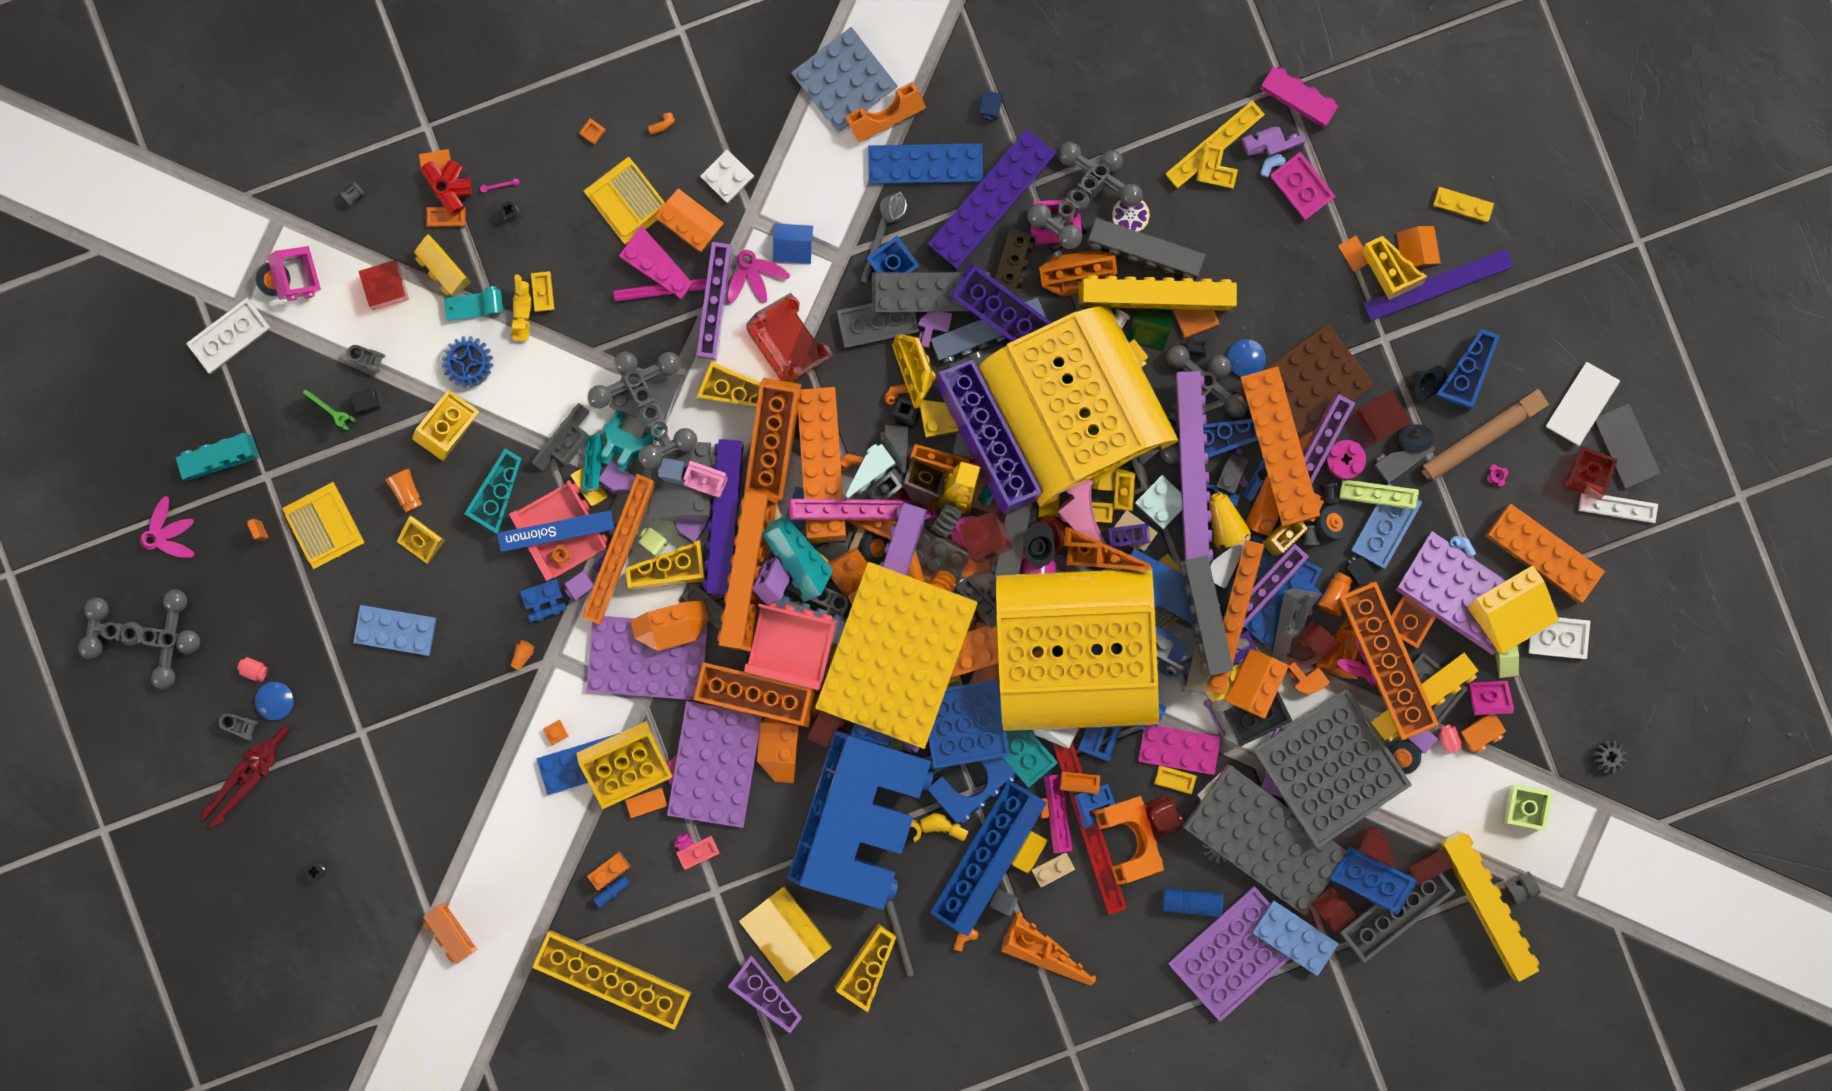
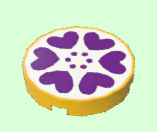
[1112,200,1150,232]

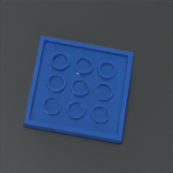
[929,679,1010,768]

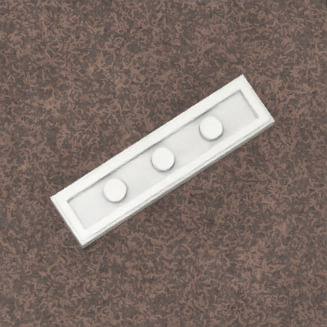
[1578,492,1658,523]

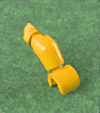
[511,274,531,341]
[911,813,968,842]

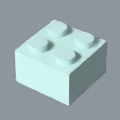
[1134,475,1182,530]

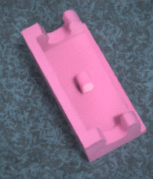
[683,461,728,498]

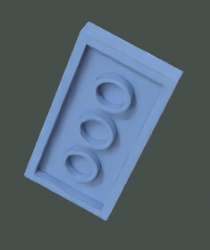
[1351,484,1422,569]
[353,605,437,656]
[1252,900,1339,976]

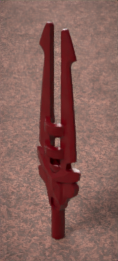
[201,725,290,828]

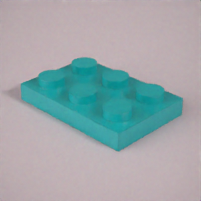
[1003,730,1058,788]

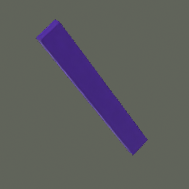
[1363,249,1513,321]

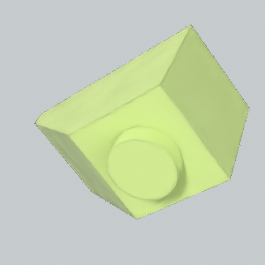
[639,527,670,557]
[1495,646,1519,678]

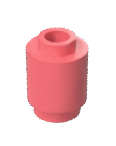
[237,657,268,682]
[1437,724,1462,754]

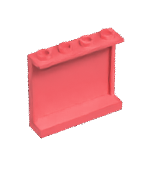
[509,480,609,582]
[744,602,837,690]

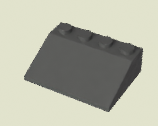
[650,442,711,523]

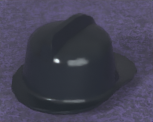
[1406,365,1447,401]
[1024,522,1055,567]

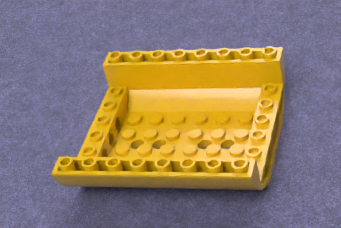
[977,306,1179,508]
[996,569,1159,731]

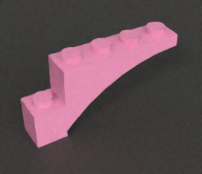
[1058,478,1107,544]

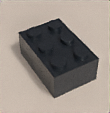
[1222,691,1293,747]

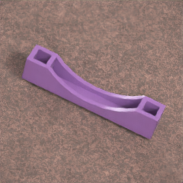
[599,462,707,544]

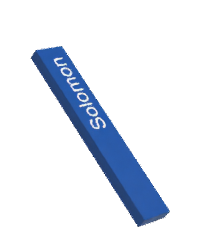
[497,510,615,552]

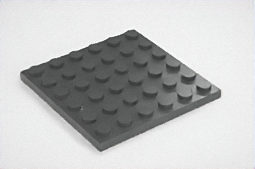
[1252,688,1412,849]

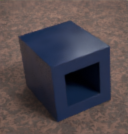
[979,90,1003,121]

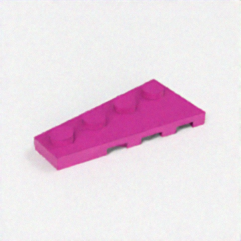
[619,226,693,300]

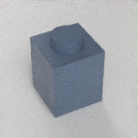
[658,458,689,485]

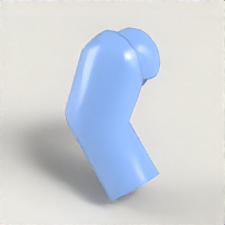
[1260,154,1285,178]
[1450,536,1476,558]

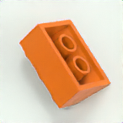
[655,189,724,253]
[1226,649,1289,718]
[423,903,478,964]

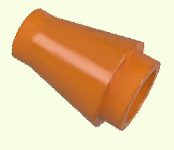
[510,640,534,670]

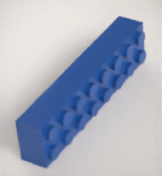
[930,780,1047,936]

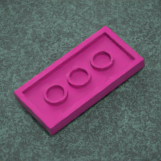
[1138,725,1221,775]

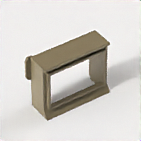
[1181,633,1208,694]

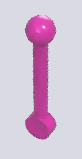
[480,178,519,193]

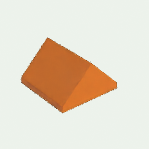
[1396,226,1441,268]

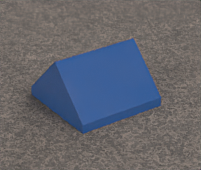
[773,223,813,264]
[866,236,920,272]

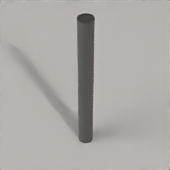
[861,216,888,283]
[886,900,914,977]

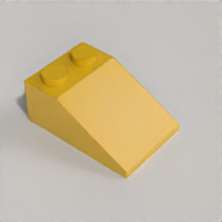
[412,390,480,461]

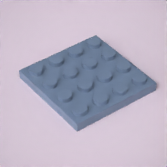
[791,27,898,133]

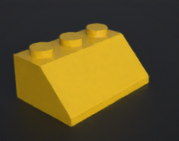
[414,234,471,297]

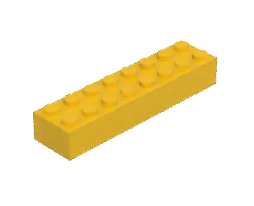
[1078,276,1237,311]
[1438,831,1539,982]
[532,930,692,1030]

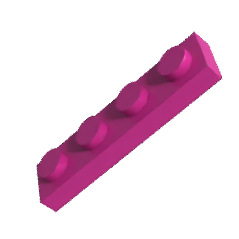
[1044,774,1072,853]

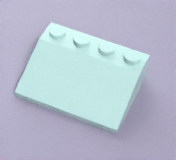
[846,444,896,500]

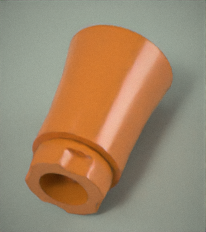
[385,469,422,513]
[1316,572,1352,617]

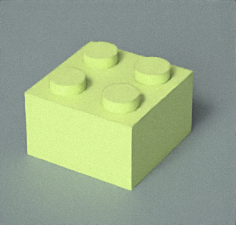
[1503,785,1552,831]

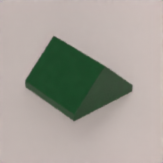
[1127,308,1174,350]

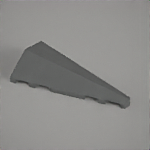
[1272,588,1321,663]

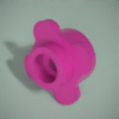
[1487,465,1508,486]
[674,833,693,850]

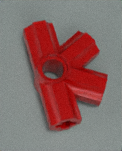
[420,160,472,216]

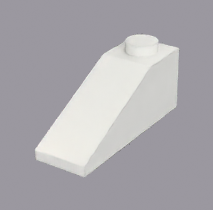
[1210,535,1250,589]

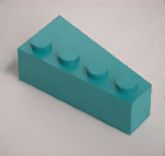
[176,433,259,481]
[464,449,522,534]
[763,515,833,602]

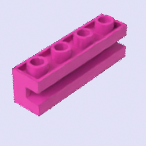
[1260,66,1338,129]

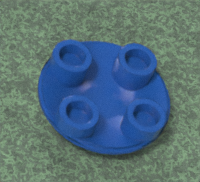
[1227,339,1266,377]
[255,682,294,720]

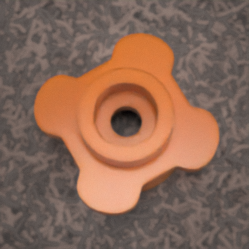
[549,544,573,567]

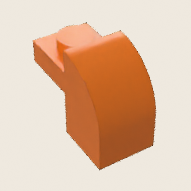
[1287,662,1330,694]

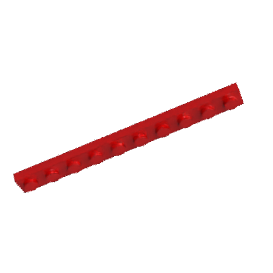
[1052,742,1127,915]

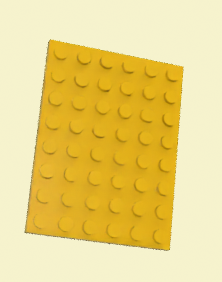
[815,562,978,749]

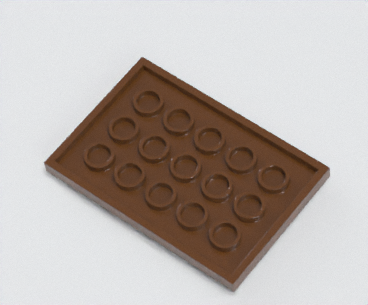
[1236,324,1374,439]

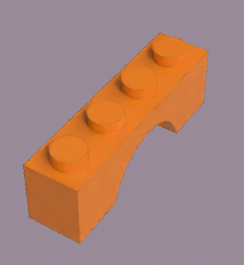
[845,81,926,143]

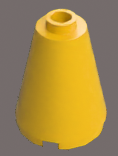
[1209,492,1251,548]

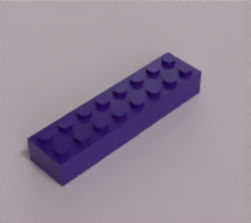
[928,129,1056,272]
[948,263,1073,384]
[934,359,1042,514]
[704,439,744,596]

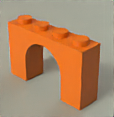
[1094,796,1164,885]

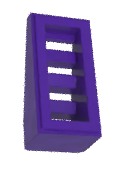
[1108,523,1150,547]

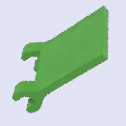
[303,390,356,430]

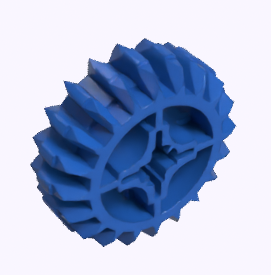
[442,336,494,388]

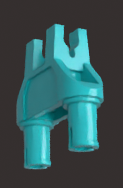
[601,411,660,472]

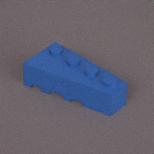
[1436,329,1500,410]
[1203,419,1258,459]

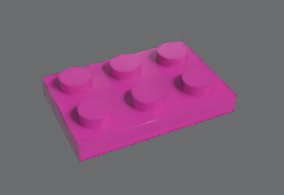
[1270,152,1336,221]

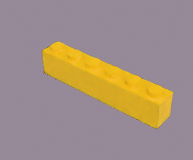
[1371,653,1478,741]

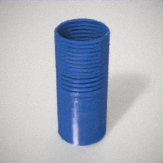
[1163,887,1223,917]

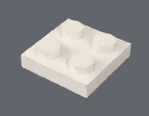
[700,150,754,204]

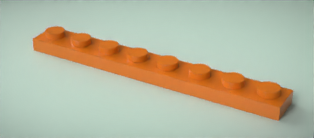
[582,474,656,625]
[1206,540,1265,694]

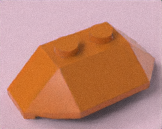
[1039,250,1117,297]
[630,600,710,651]
[757,717,799,783]

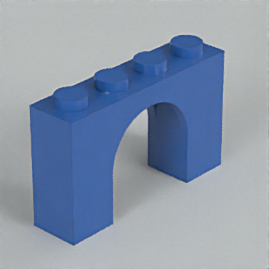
[928,757,1016,824]

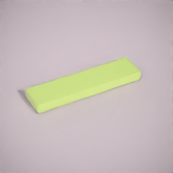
[1339,480,1419,510]

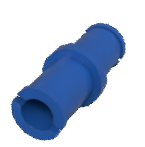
[593,875,631,908]

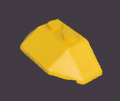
[892,334,935,408]

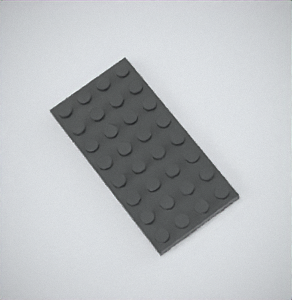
[1183,764,1347,916]

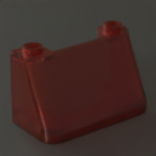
[746,292,834,383]

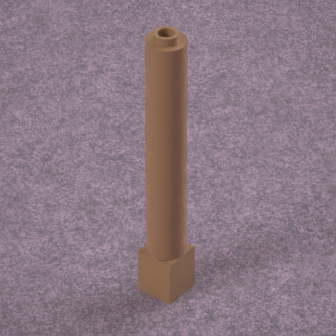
[1421,389,1549,481]

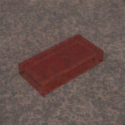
[1408,850,1452,885]

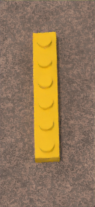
[1165,100,1265,189]

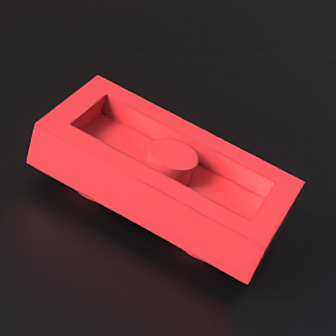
[676,836,720,870]

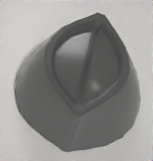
[880,191,907,223]

